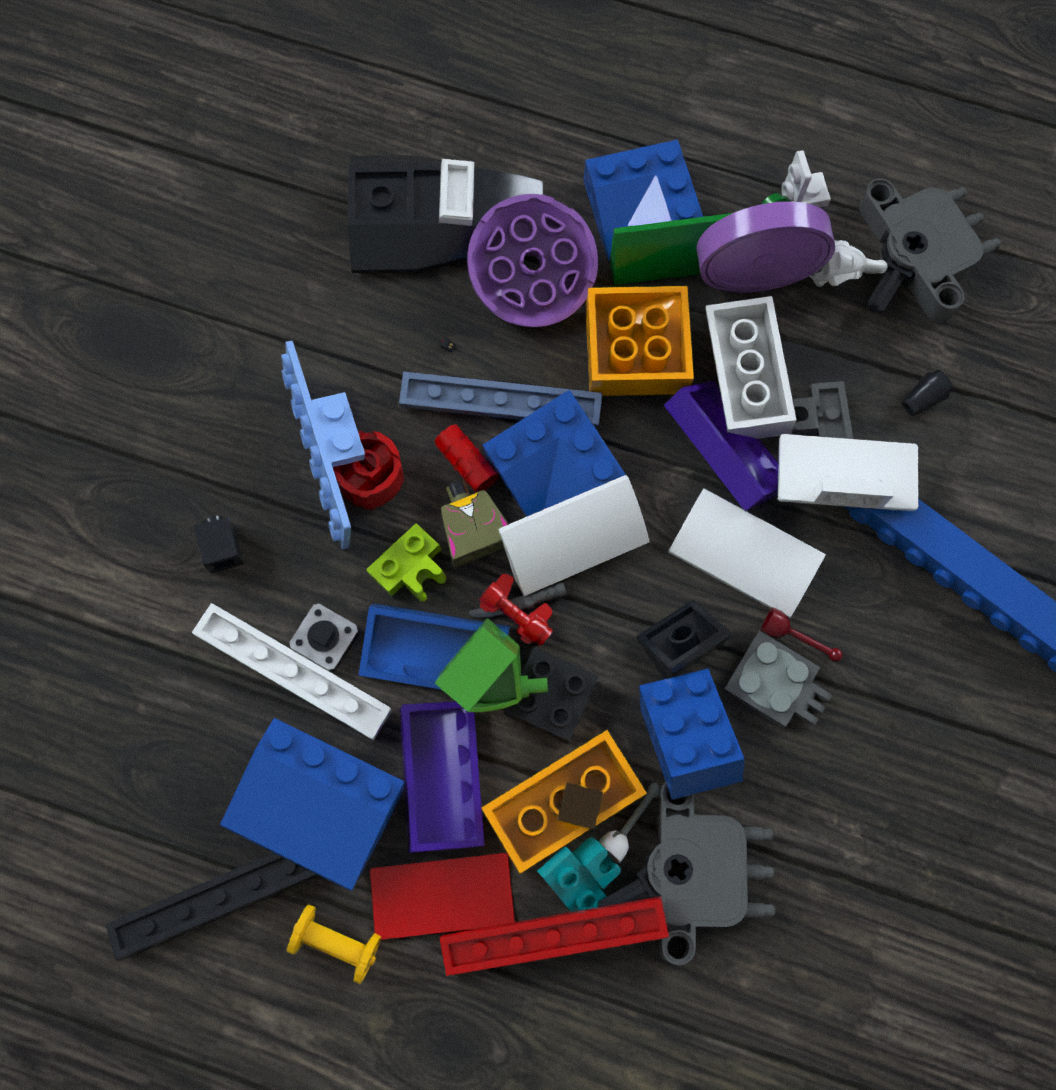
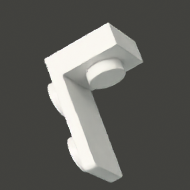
[782,150,831,207]

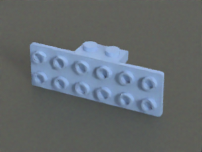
[281,341,365,550]

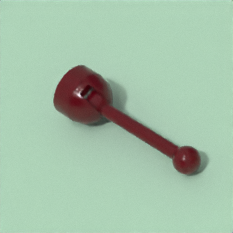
[761,607,843,662]

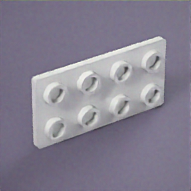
[778,434,918,511]

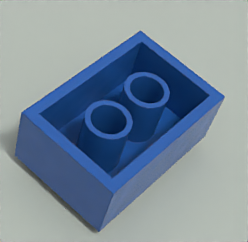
[639,669,744,800]

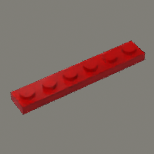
[440,896,669,976]

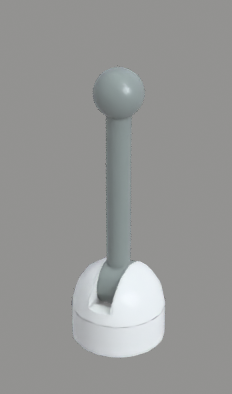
[599,783,661,863]

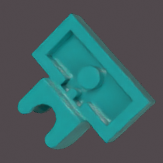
[537,837,621,912]

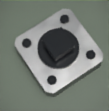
[290,604,359,673]

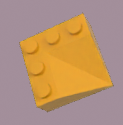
[586,286,694,396]

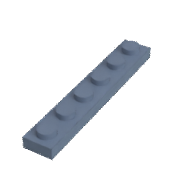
[399,372,602,428]

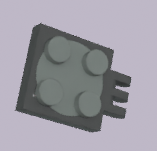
[723,630,832,728]

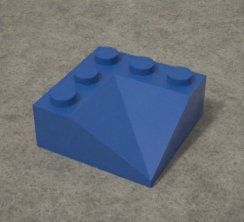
[583,139,703,263]
[482,389,626,517]

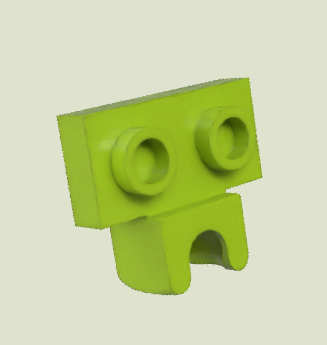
[366,523,446,602]

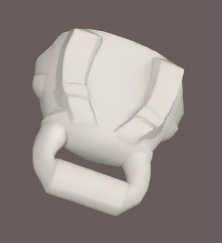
[810,240,887,287]

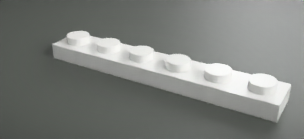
[192,603,392,741]

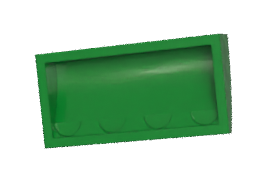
[609,213,732,285]

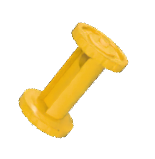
[287,904,381,984]

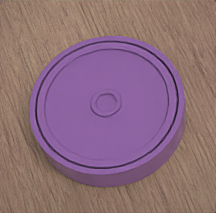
[697,202,835,293]

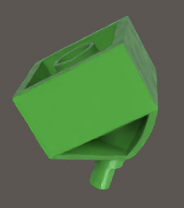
[435,618,548,712]

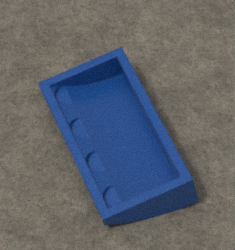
[358,603,510,690]

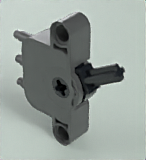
[859,178,1001,323]
[597,782,775,965]

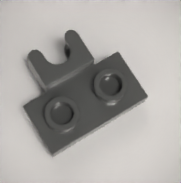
[790,381,854,439]

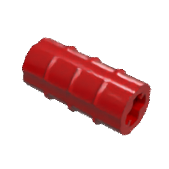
[434,424,499,493]

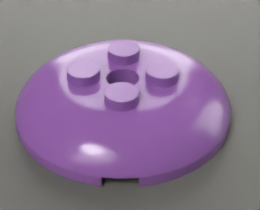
[467,194,598,327]

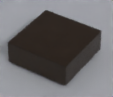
[557,782,603,830]

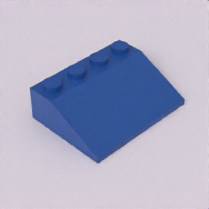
[220,718,405,892]

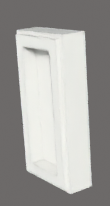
[439,159,474,226]

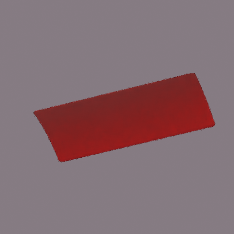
[370,853,515,940]

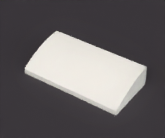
[498,475,650,596]
[668,488,826,618]

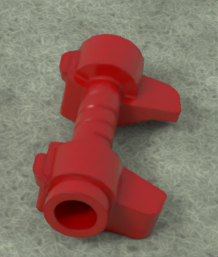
[479,574,553,646]

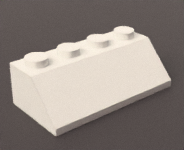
[705,296,796,439]

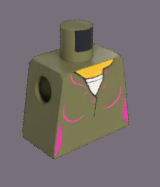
[440,480,509,569]

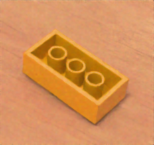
[482,730,647,874]

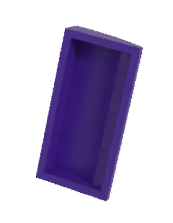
[664,381,779,512]
[400,701,485,853]

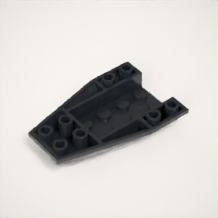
[348,155,543,273]

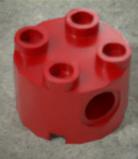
[333,431,404,510]

